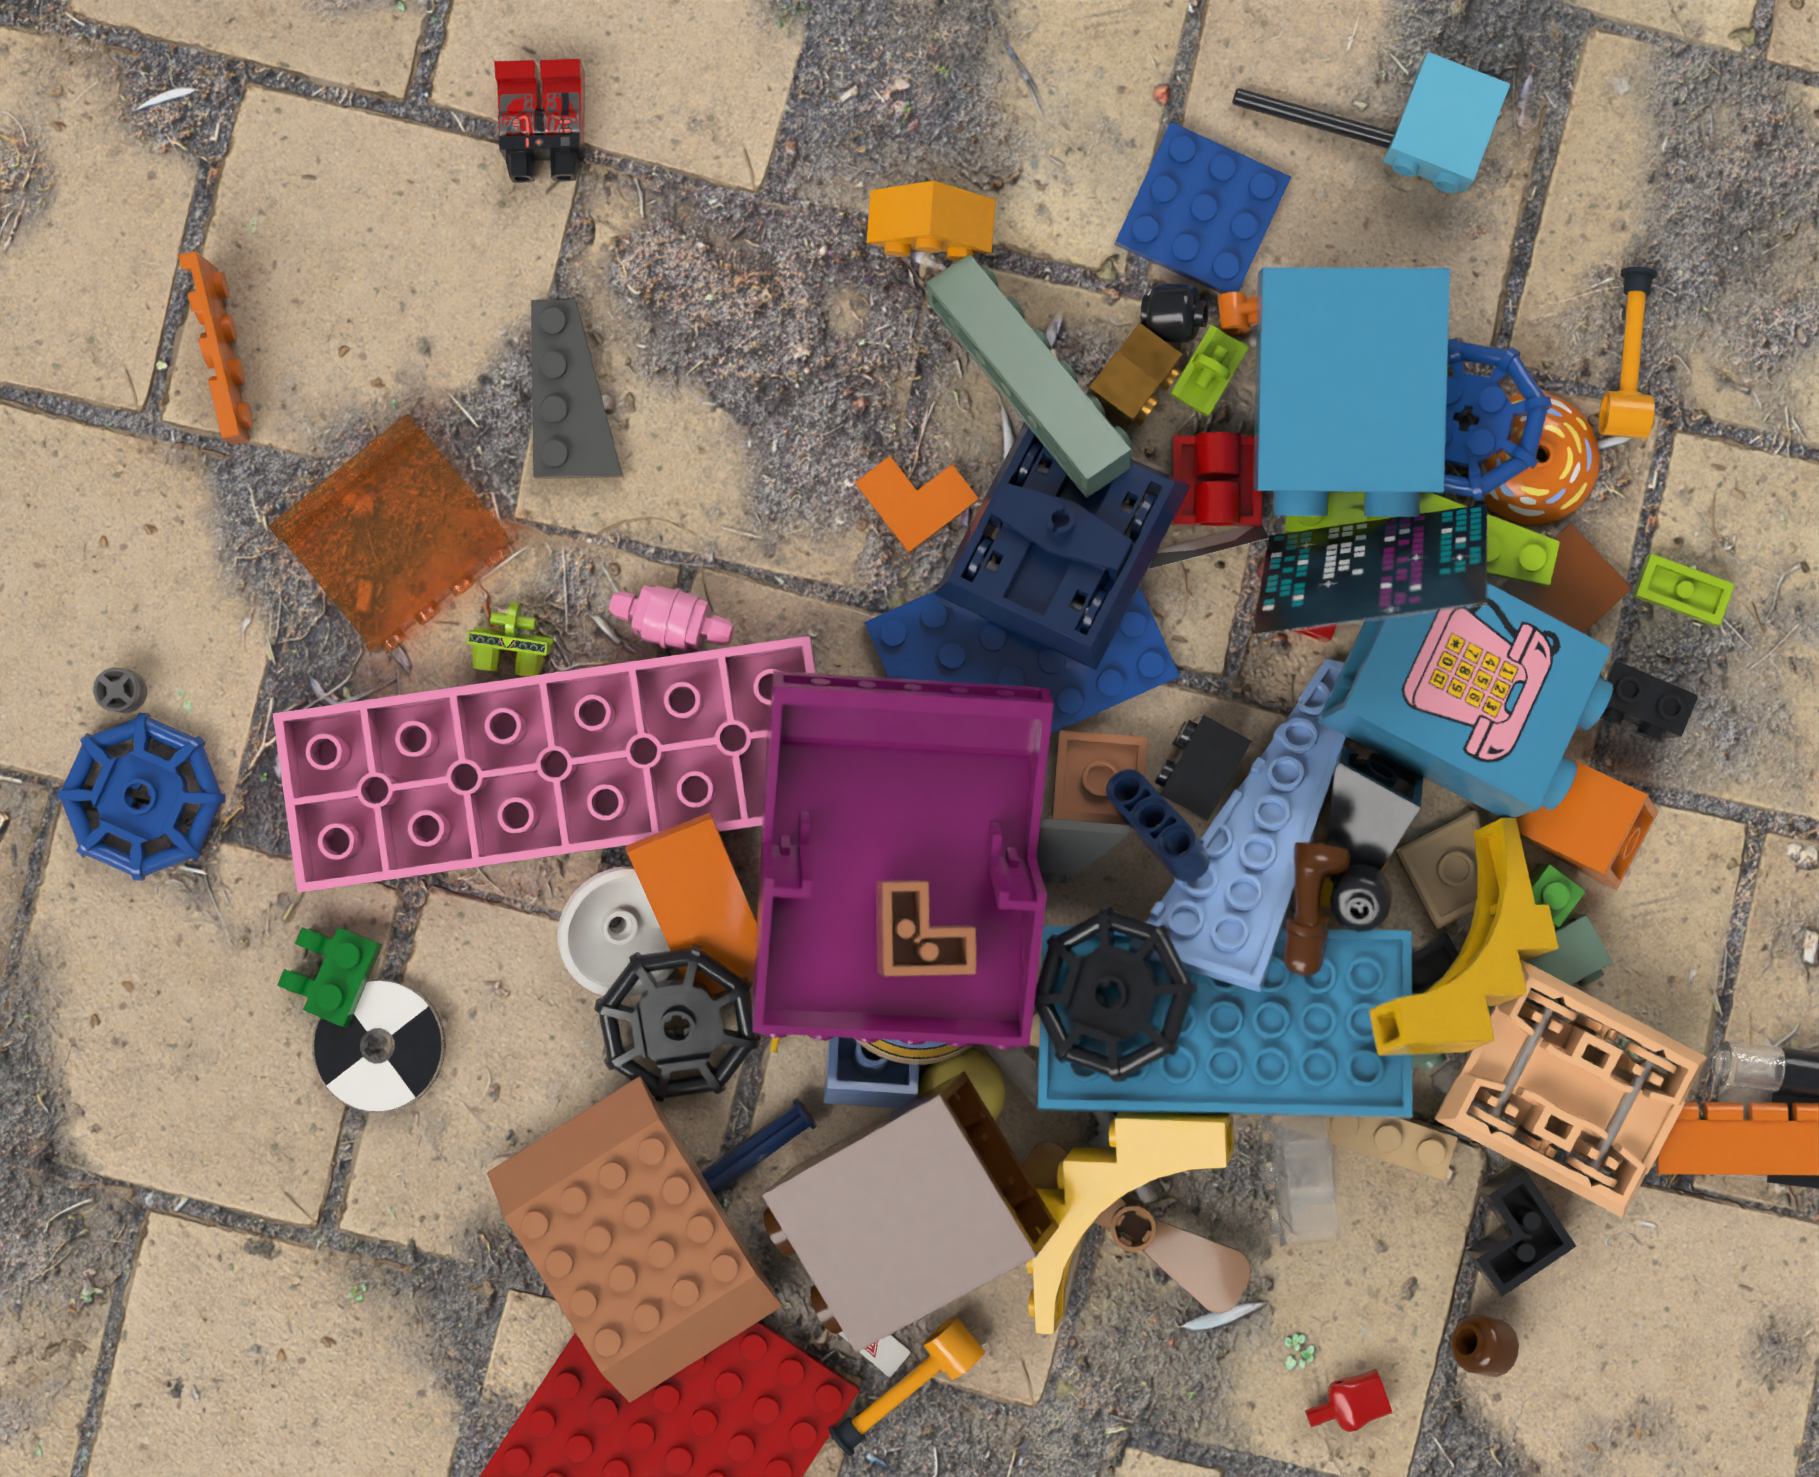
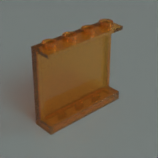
[268,414,515,654]

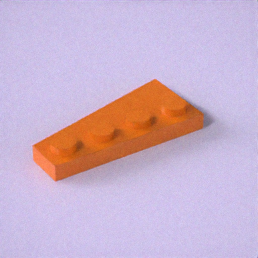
[178,251,253,444]

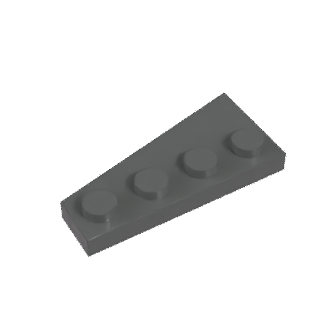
[531,300,624,479]

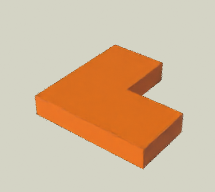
[855,456,979,554]

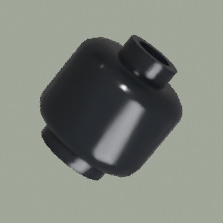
[1140,284,1209,342]
[1330,864,1392,932]

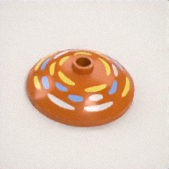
[1466,394,1600,526]

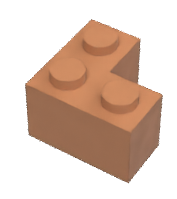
[876,880,976,976]

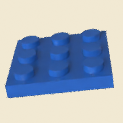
[1114,122,1291,294]

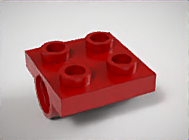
[1171,432,1262,527]

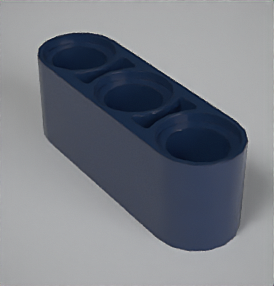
[1106,769,1210,882]

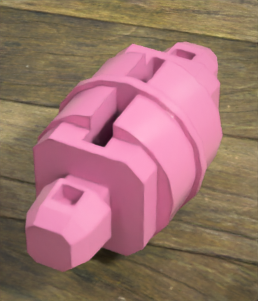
[609,585,735,652]

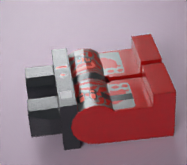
[494,59,585,183]

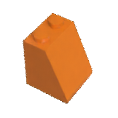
[1514,755,1658,890]

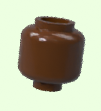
[1451,1314,1519,1377]

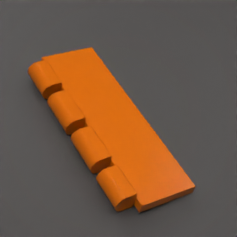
[1656,1102,1819,1175]

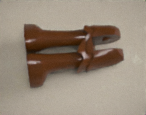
[1283,842,1351,977]

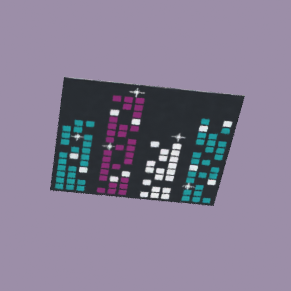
[1253,504,1487,635]

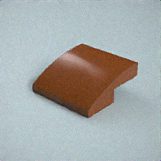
[1502,523,1632,633]

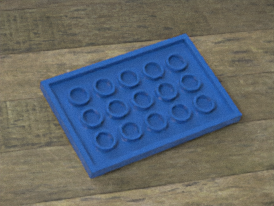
[864,579,1180,734]

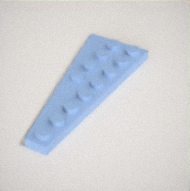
[1129,658,1348,992]

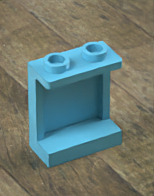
[1383,52,1510,193]

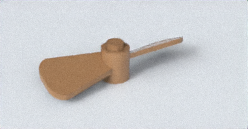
[1022,1142,1251,1313]

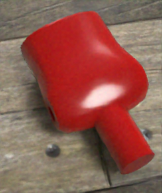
[1305,1369,1393,1432]

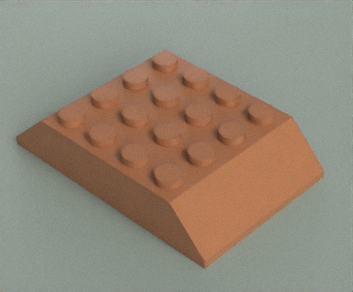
[487,1076,783,1403]

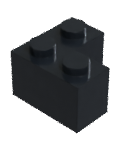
[1154,715,1252,821]
[1465,1164,1576,1297]

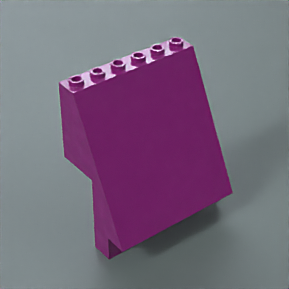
[752,671,1054,1050]

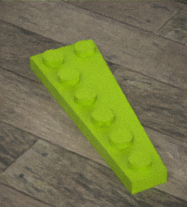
[1284,491,1560,587]

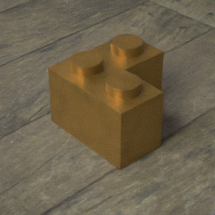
[1086,323,1182,432]

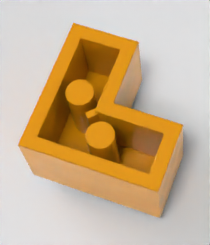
[866,180,996,261]

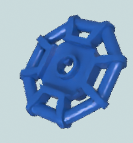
[1444,337,1552,502]
[57,713,226,881]

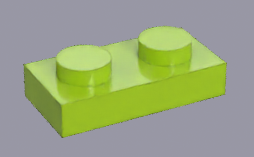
[1632,553,1735,627]

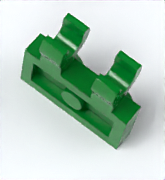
[277,927,383,1027]

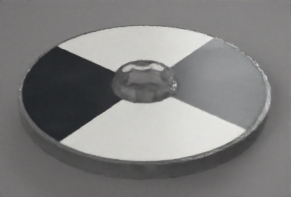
[312,979,446,1113]

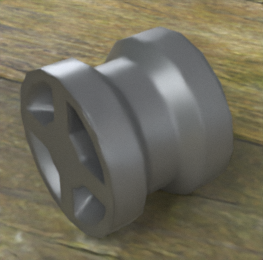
[93,667,147,713]

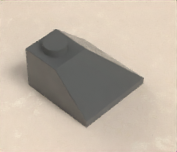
[1036,818,1130,883]

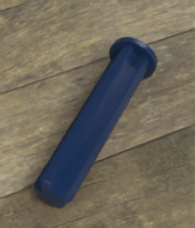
[701,1098,817,1195]

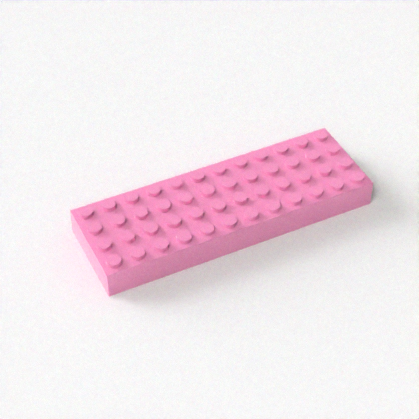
[273,636,816,893]

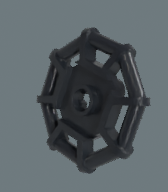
[1034,907,1197,1082]
[594,944,761,1102]

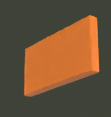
[626,812,757,994]

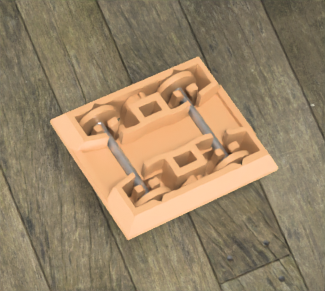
[1434,959,1707,1218]

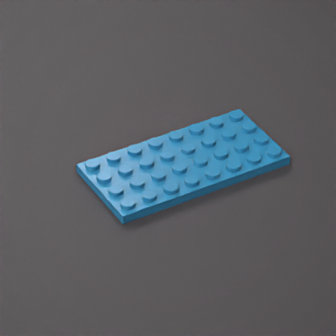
[1038,926,1412,1118]

